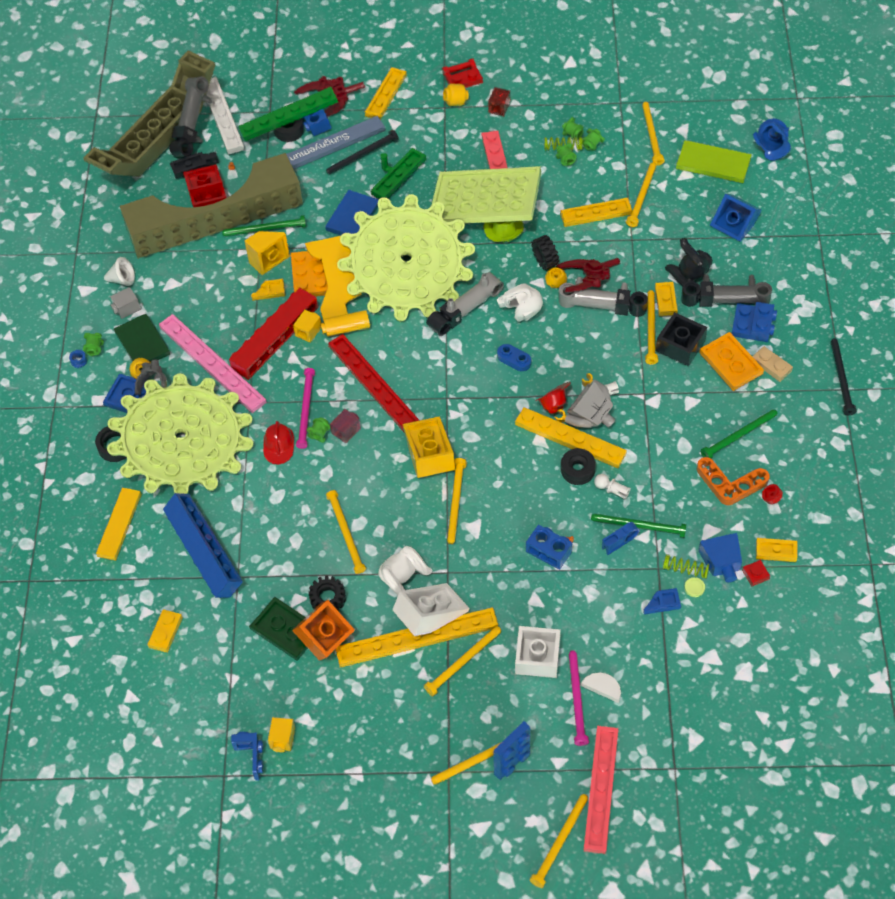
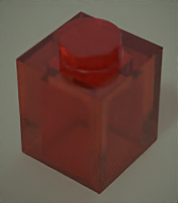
[488,87,510,116]

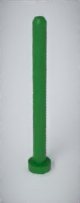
[222,215,306,236]
[700,410,778,459]
[591,514,687,538]

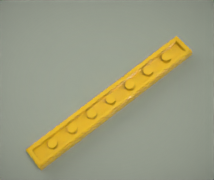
[335,607,498,668]

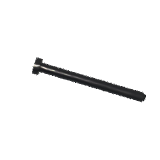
[326,129,399,174]
[831,338,857,416]

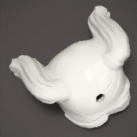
[378,546,432,596]

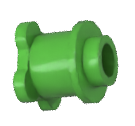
[562,117,584,139]
[582,128,605,150]
[556,143,577,166]
[83,333,104,356]
[307,417,330,443]

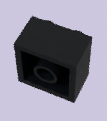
[655,312,708,366]

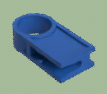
[602,522,640,555]

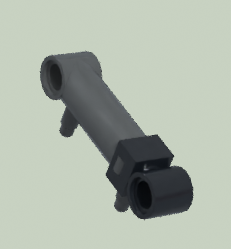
[169,77,213,157]
[681,274,772,307]

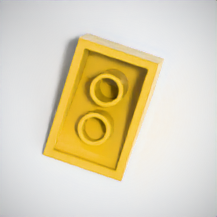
[403,416,455,478]

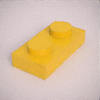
[655,282,678,316]
[756,538,797,562]
[148,609,183,653]

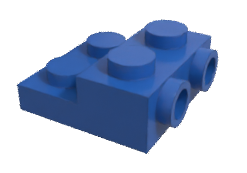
[732,302,777,342]

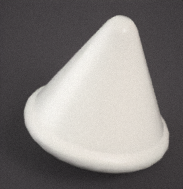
[104,257,135,286]

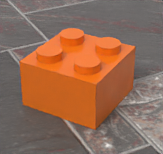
[292,600,355,661]

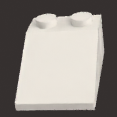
[393,583,470,636]

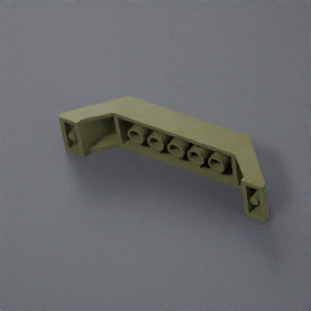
[83,50,215,177]

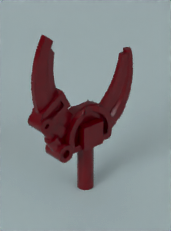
[294,76,365,117]
[556,258,620,292]

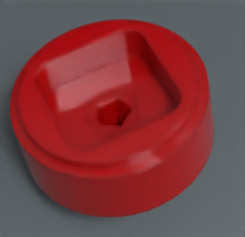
[762,484,783,504]

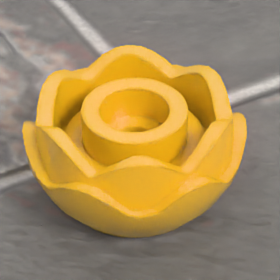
[545,268,567,288]
[129,358,151,379]

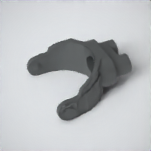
[135,360,167,395]

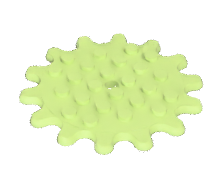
[337,194,475,321]
[107,373,253,494]

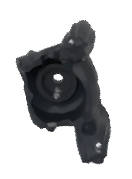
[665,238,713,287]

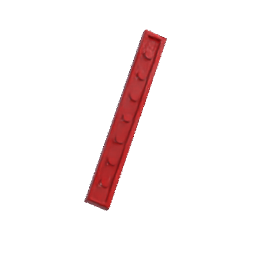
[328,334,420,432]

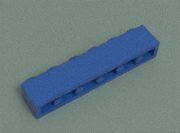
[163,493,243,598]

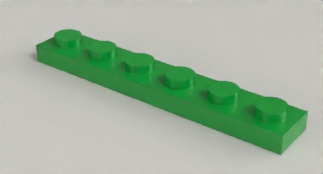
[238,87,338,142]

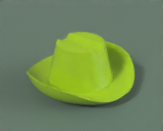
[484,221,524,242]

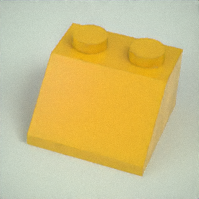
[245,231,290,275]

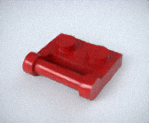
[442,58,483,88]

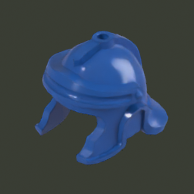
[753,118,791,161]

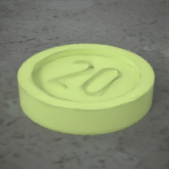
[684,577,705,597]

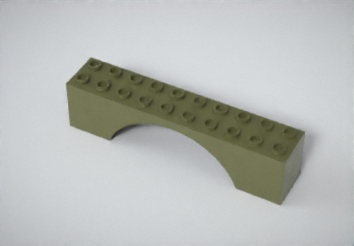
[119,153,303,258]

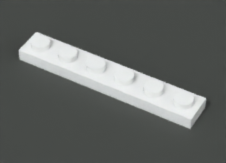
[206,77,244,154]

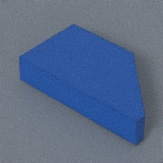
[643,588,681,615]

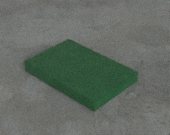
[113,313,170,369]
[249,597,308,661]

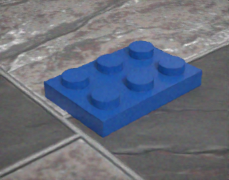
[494,721,530,780]

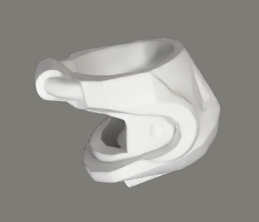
[497,284,543,322]

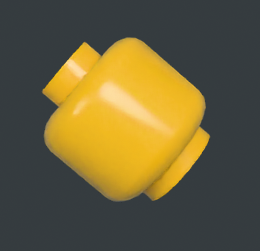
[443,84,469,106]

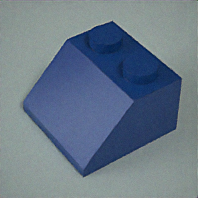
[710,193,762,241]

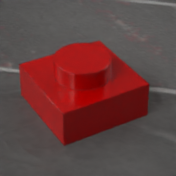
[742,560,770,587]

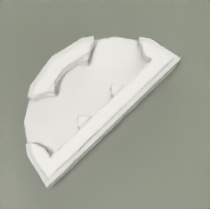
[581,673,621,703]

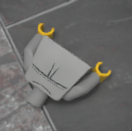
[555,373,615,428]

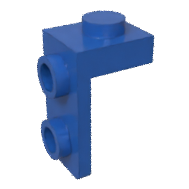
[231,731,263,780]

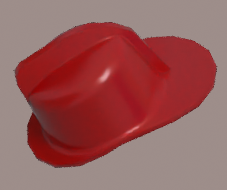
[535,382,571,414]
[263,421,294,465]

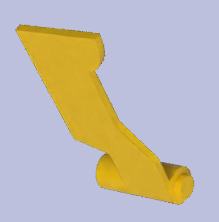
[305,236,370,337]

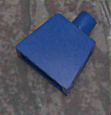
[698,533,742,583]

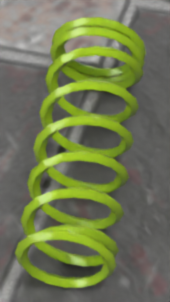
[545,137,582,151]
[663,554,709,579]

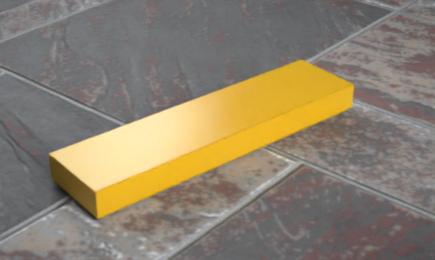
[365,67,407,120]
[560,198,632,227]
[96,488,142,561]

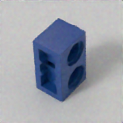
[302,109,331,137]
[526,524,573,570]

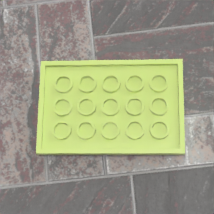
[431,166,542,223]

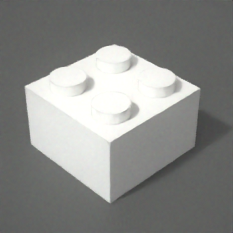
[515,626,560,678]

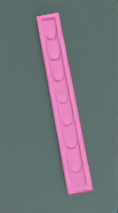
[159,314,267,413]

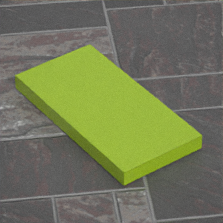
[676,140,752,183]

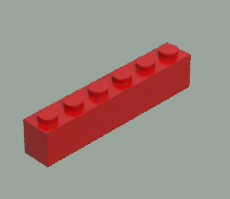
[229,288,318,380]

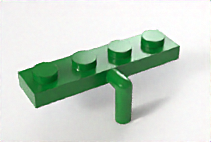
[371,148,426,199]

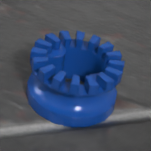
[69,350,87,368]

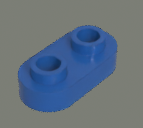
[497,344,531,371]

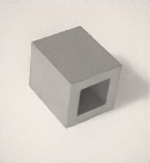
[110,287,141,319]

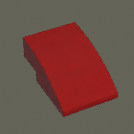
[183,164,227,207]

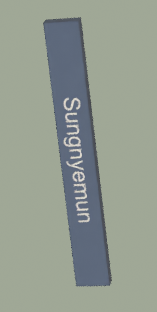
[286,116,385,169]

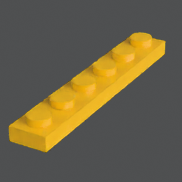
[515,407,627,469]

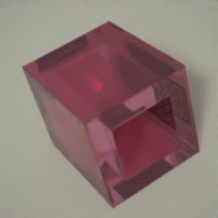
[330,409,361,443]

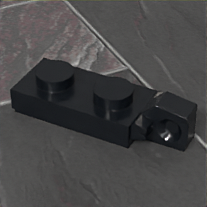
[170,151,219,178]

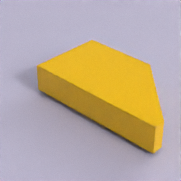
[251,279,285,301]

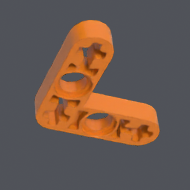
[697,457,770,505]

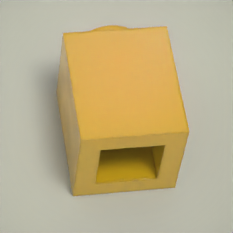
[293,310,321,343]
[268,717,295,752]

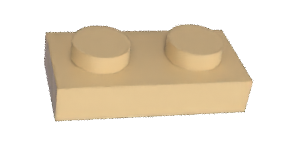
[752,346,793,382]

